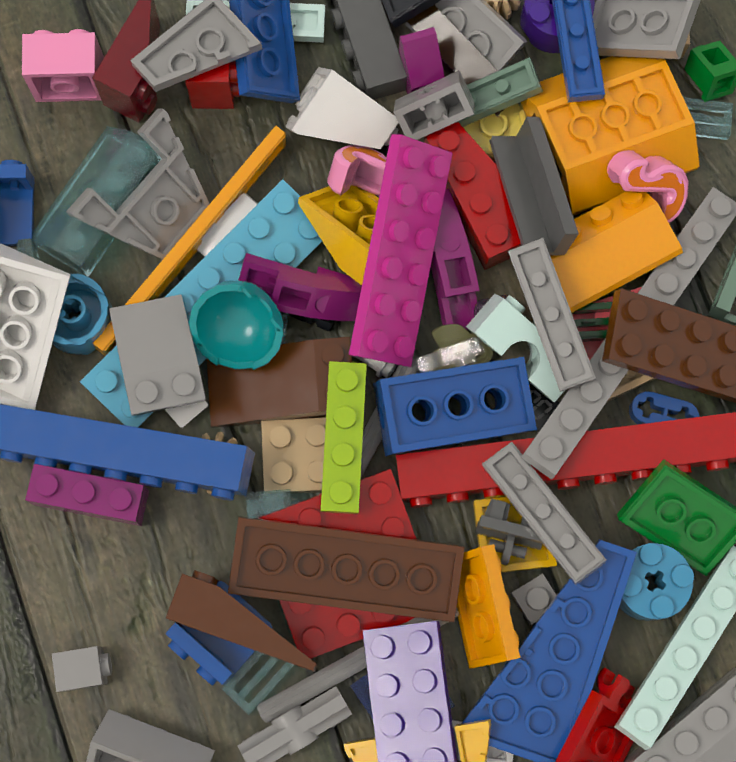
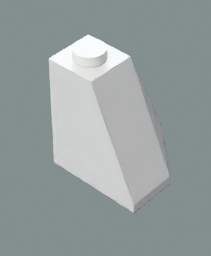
[286,67,399,149]

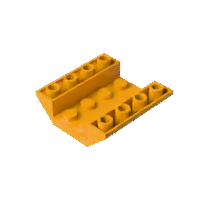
[520,56,700,215]

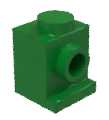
[684,40,736,102]

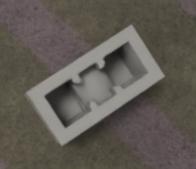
[393,70,474,140]

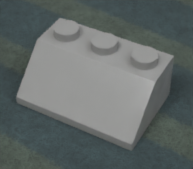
[86,709,215,762]

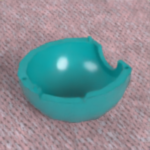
[189,281,284,370]

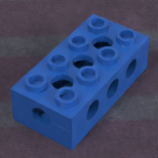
[373,357,537,456]

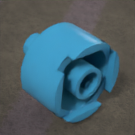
[52,274,113,355]
[619,543,694,621]

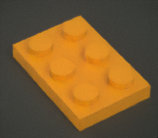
[456,544,520,669]

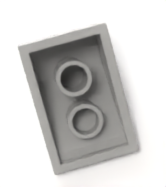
[109,294,206,416]

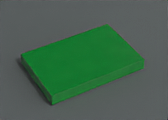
[617,459,736,576]

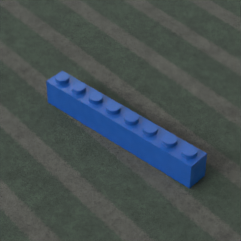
[0,404,255,501]

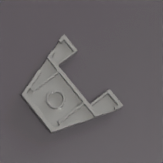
[66,108,210,260]

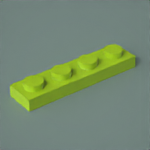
[321,361,367,514]

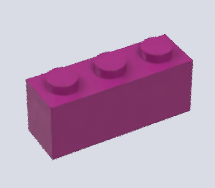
[25,464,149,526]

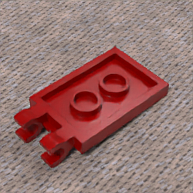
[555,668,639,762]

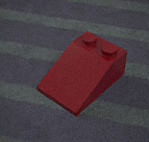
[92,0,160,123]

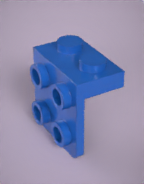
[0,160,35,246]
[165,581,273,686]

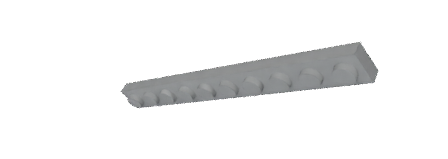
[521,187,736,479]

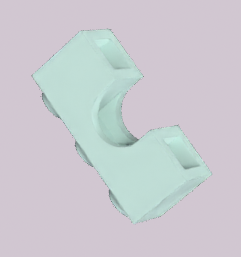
[466,294,565,402]

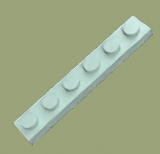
[614,545,736,750]

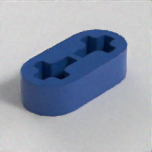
[629,391,700,424]

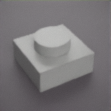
[510,574,557,625]

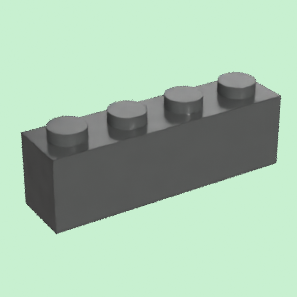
[331,0,407,100]

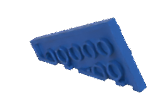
[455,539,637,762]

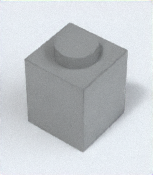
[52,646,112,692]

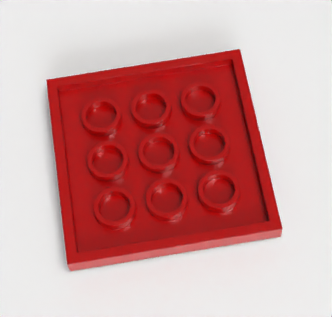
[257,468,416,659]

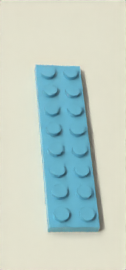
[80,179,322,427]

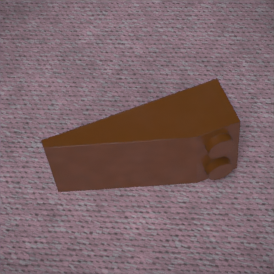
[207,337,352,428]
[166,570,317,672]

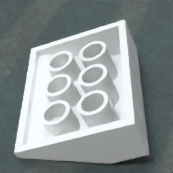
[0,244,71,410]

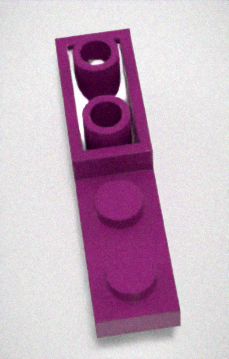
[431,189,480,330]
[238,253,362,321]

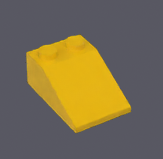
[298,185,379,285]

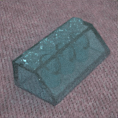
[31,126,161,277]

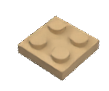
[261,418,326,495]

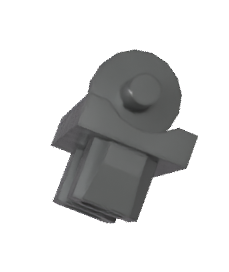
[475,499,543,565]

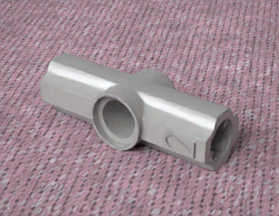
[237,686,352,762]

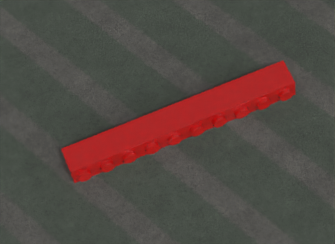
[396,412,736,508]

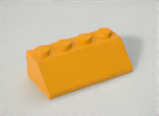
[550,191,683,313]

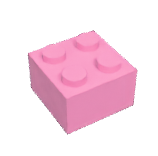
[22,29,104,102]

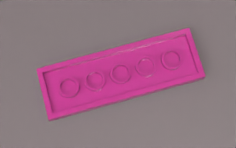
[349,134,452,367]

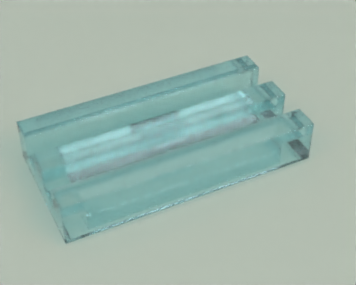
[683,97,733,140]
[222,651,294,715]

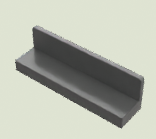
[489,117,579,255]

